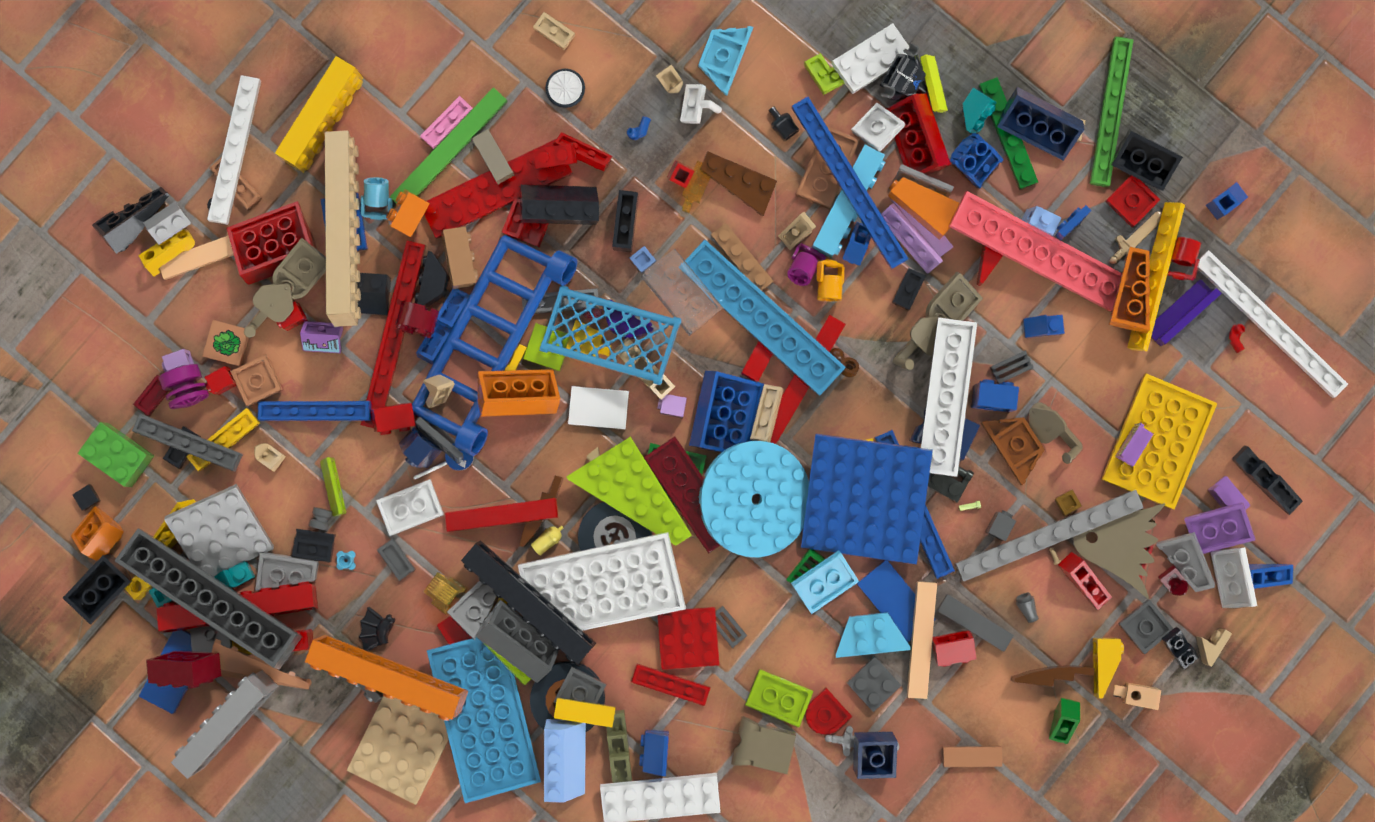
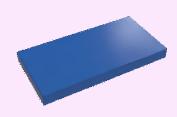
[857,560,936,643]
[139,630,192,714]

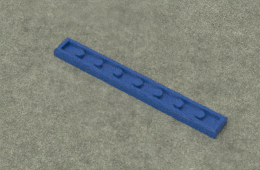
[874,430,955,579]

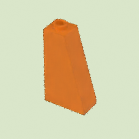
[888,177,960,240]

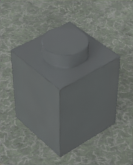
[985,510,1016,541]

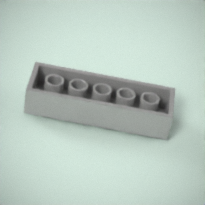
[171,670,279,779]

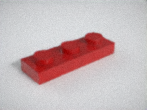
[553,132,612,172]

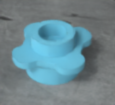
[336,551,356,570]

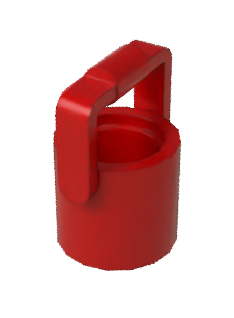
[1167,237,1201,281]

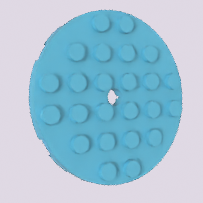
[699,441,809,557]

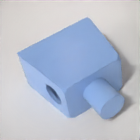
[1022,206,1061,237]

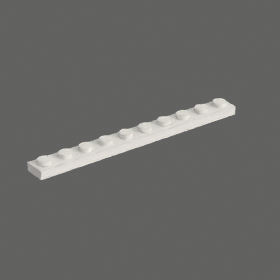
[1198,250,1348,398]

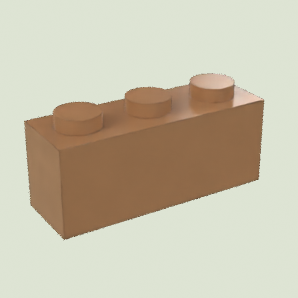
[441,227,478,289]

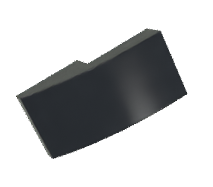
[1161,627,1199,669]

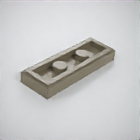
[472,129,514,184]

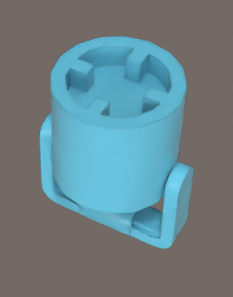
[361,177,392,220]

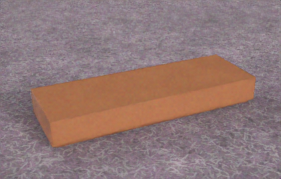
[210,157,262,210]
[943,746,1002,767]

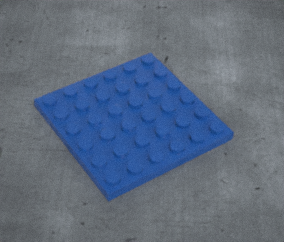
[801,434,933,564]

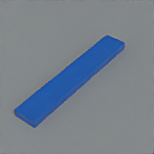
[258,401,371,421]

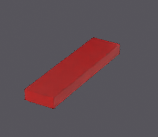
[631,663,711,706]

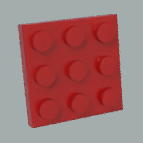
[658,607,720,670]

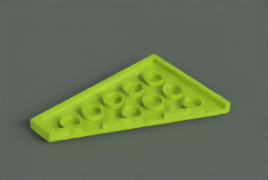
[566,437,692,546]

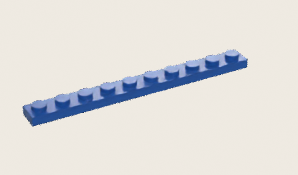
[791,96,908,270]

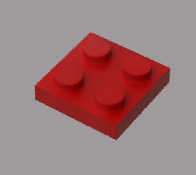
[1105,175,1160,227]

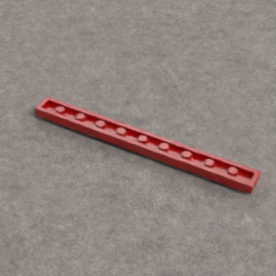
[360,240,426,428]

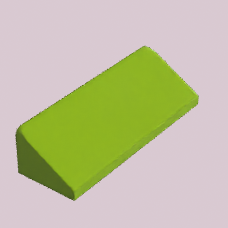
[320,457,346,516]

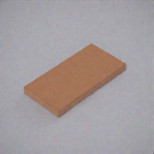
[796,126,860,209]

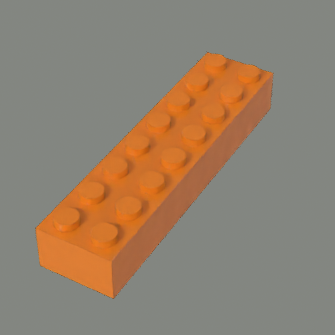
[305,635,469,721]

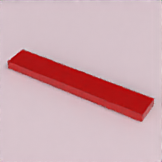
[445,498,558,532]

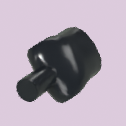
[769,106,800,141]

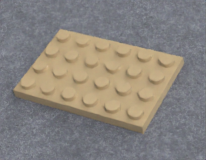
[347,696,449,805]

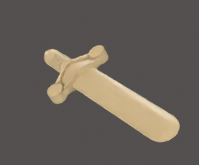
[1110,211,1162,264]

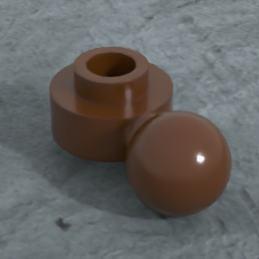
[830,348,859,377]

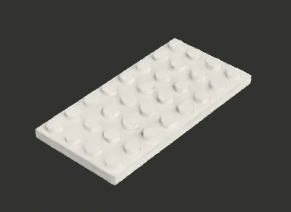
[518,532,686,631]

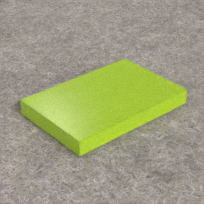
[745,669,813,727]

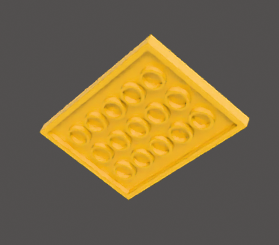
[1101,373,1217,510]

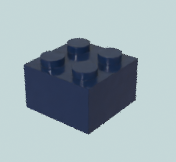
[853,732,898,779]

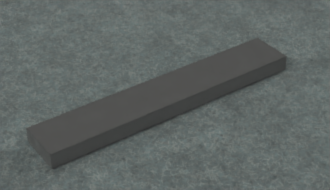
[132,414,243,472]

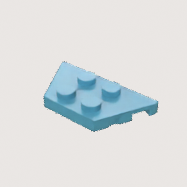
[698,26,753,96]
[836,612,911,658]

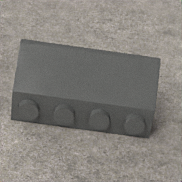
[476,600,559,683]

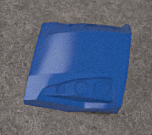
[950,133,1004,189]

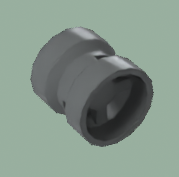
[308,507,332,530]

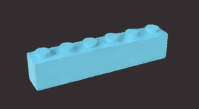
[812,145,885,259]

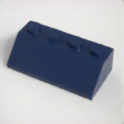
[997,87,1084,161]

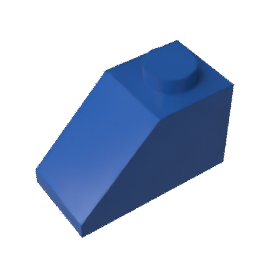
[842,221,871,266]

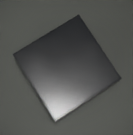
[72,484,101,511]

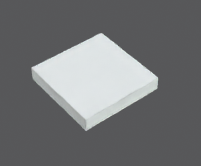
[851,103,905,152]

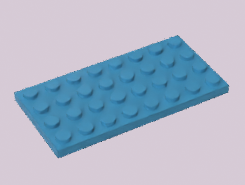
[427,637,541,803]

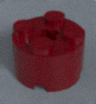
[395,302,439,338]

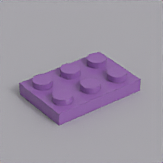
[1184,502,1255,554]

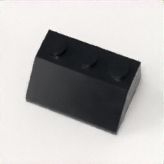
[1111,129,1183,191]
[357,273,391,315]
[63,554,132,625]

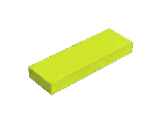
[920,55,948,113]

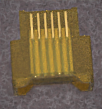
[423,572,467,615]

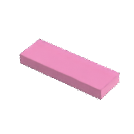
[420,96,473,150]

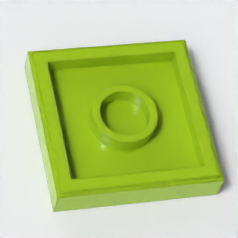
[523,323,570,371]

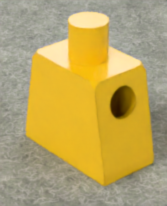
[566,320,612,357]

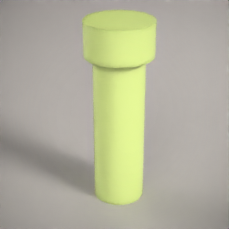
[959,501,981,511]

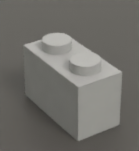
[143,201,191,245]

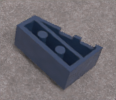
[399,426,442,468]

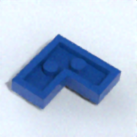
[1055,205,1092,241]

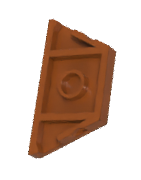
[981,417,1045,485]

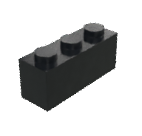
[612,190,639,253]

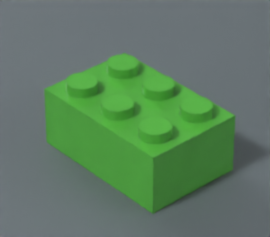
[77,422,154,487]

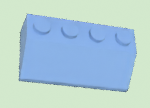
[544,719,586,802]

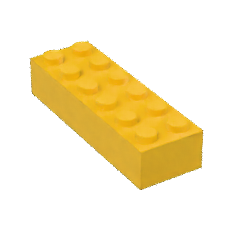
[275,56,363,173]

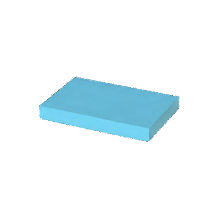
[791,550,859,614]

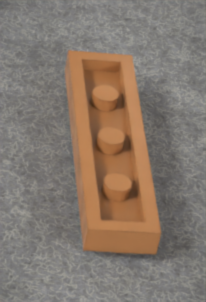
[711,223,774,291]

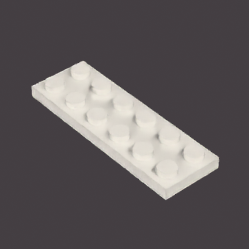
[600,773,721,822]

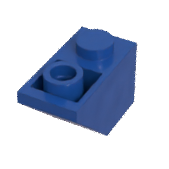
[1206,182,1248,220]

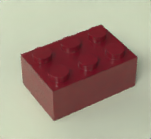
[146,651,222,688]

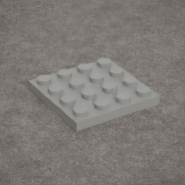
[164,484,274,576]

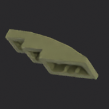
[607,710,632,783]

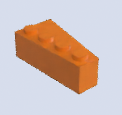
[1109,247,1150,334]

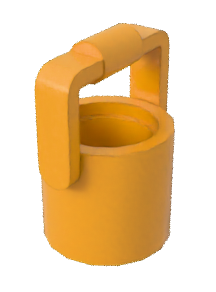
[816,259,845,302]

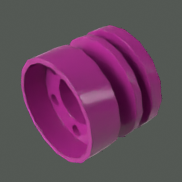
[158,364,209,409]

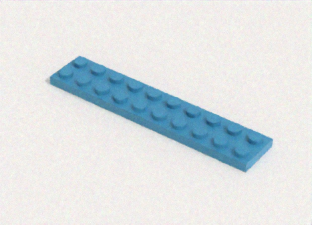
[679,240,846,396]

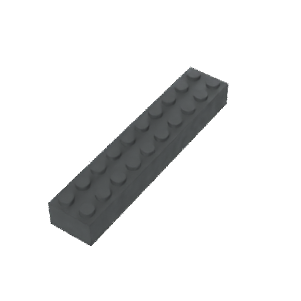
[115,528,303,670]

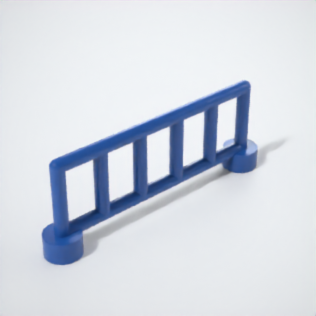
[412,235,577,456]

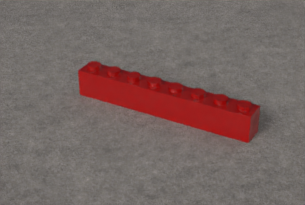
[156,581,318,633]

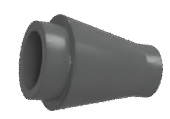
[1016,592,1039,623]

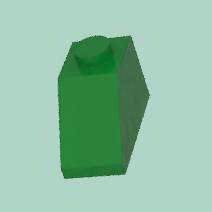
[1049,698,1081,744]

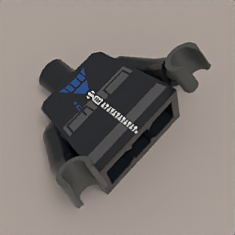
[880,42,928,101]

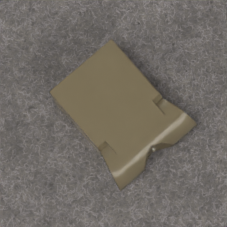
[731,716,796,774]

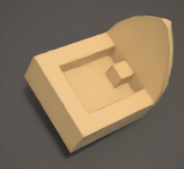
[656,65,683,93]
[254,443,286,472]

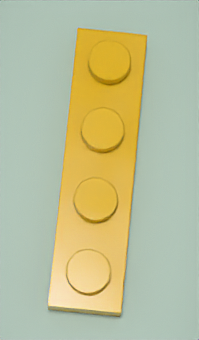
[186,408,260,471]

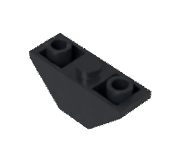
[415,251,449,308]

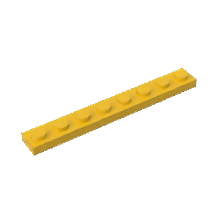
[1127,202,1185,352]

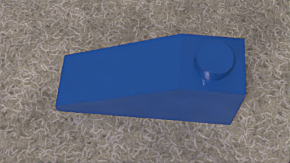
[1249,564,1293,589]

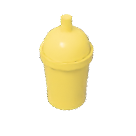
[531,525,564,556]

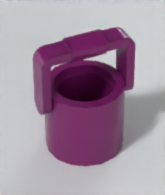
[787,243,826,286]

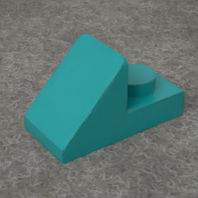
[214,561,255,589]

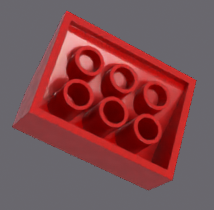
[226,201,317,285]

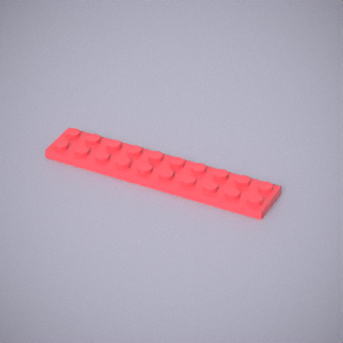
[949,191,1122,312]

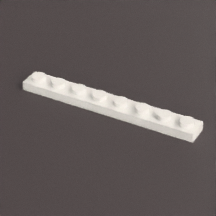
[207,75,261,225]

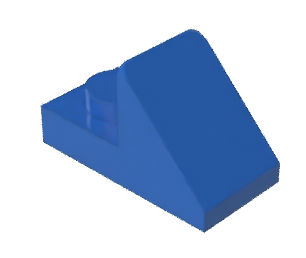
[1023,315,1065,338]

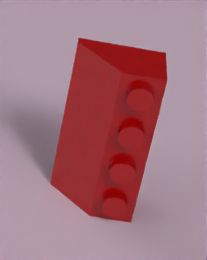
[887,94,951,175]

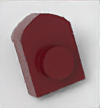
[1158,565,1188,596]

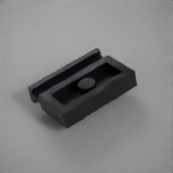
[292,529,336,562]

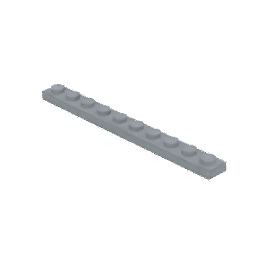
[955,490,1144,581]

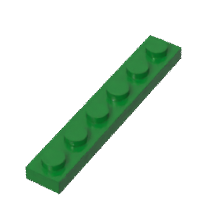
[979,77,1038,190]

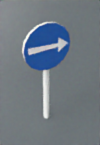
[413,443,474,479]

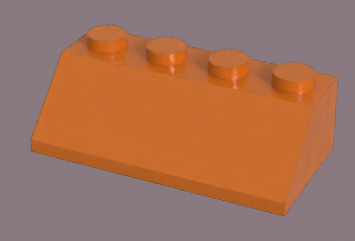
[477,369,561,416]

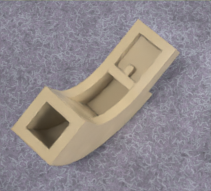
[614,337,675,400]

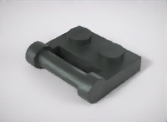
[928,467,974,503]

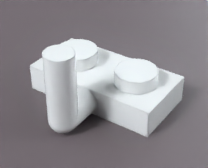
[680,84,722,124]

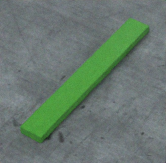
[1090,36,1134,187]
[390,87,508,203]

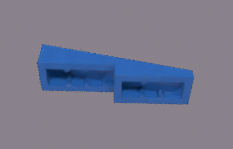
[416,289,470,365]

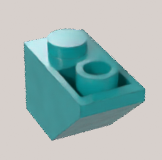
[962,88,997,134]

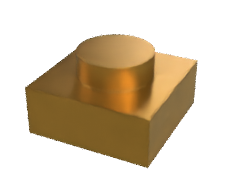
[1054,489,1082,516]

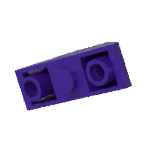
[603,300,654,340]

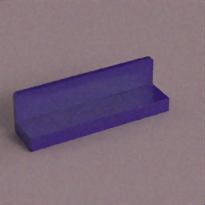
[1151,280,1222,346]

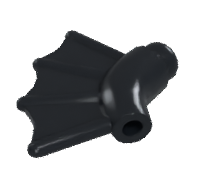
[359,607,396,651]

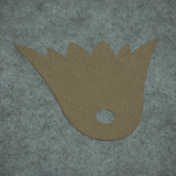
[1073,503,1165,599]

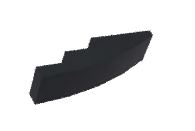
[1232,445,1303,515]

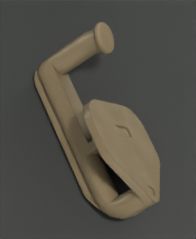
[1029,402,1083,464]

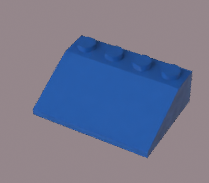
[689,371,764,453]

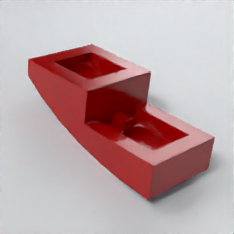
[741,341,773,383]

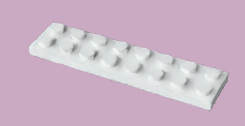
[921,318,977,477]

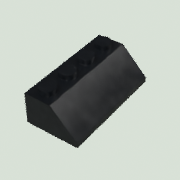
[520,185,599,225]

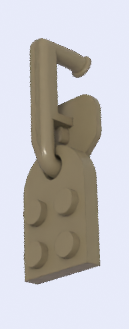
[244,238,326,338]
[893,272,983,370]

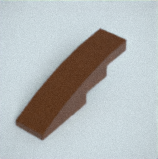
[519,475,564,547]
[1011,665,1095,687]

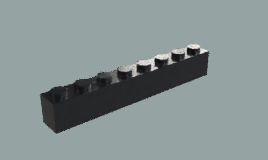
[461,540,596,665]

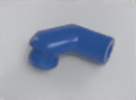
[627,116,651,140]

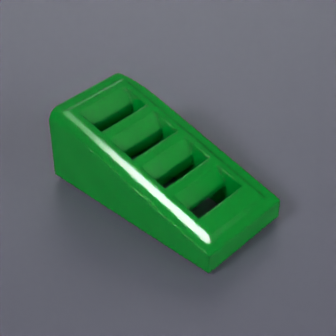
[786,549,825,583]

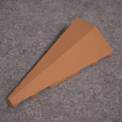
[212,639,312,690]

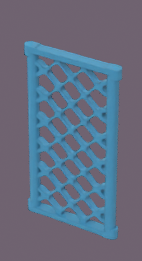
[540,285,681,385]

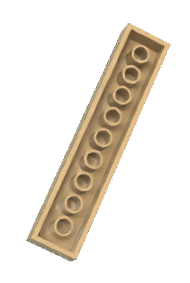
[325,131,361,327]

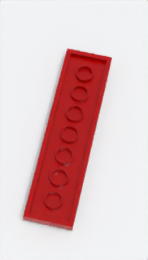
[424,139,573,239]

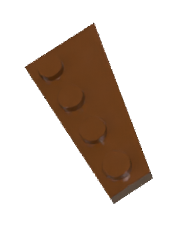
[700,151,777,216]

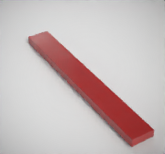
[770,315,846,444]

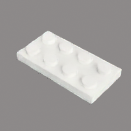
[831,24,909,94]

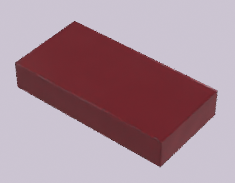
[133,375,171,417]

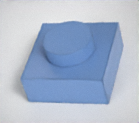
[630,246,656,273]

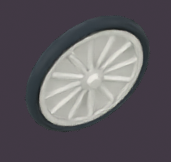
[545,68,585,108]

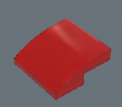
[501,197,549,248]

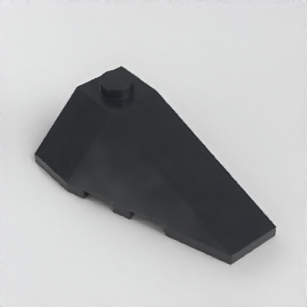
[92,187,169,254]

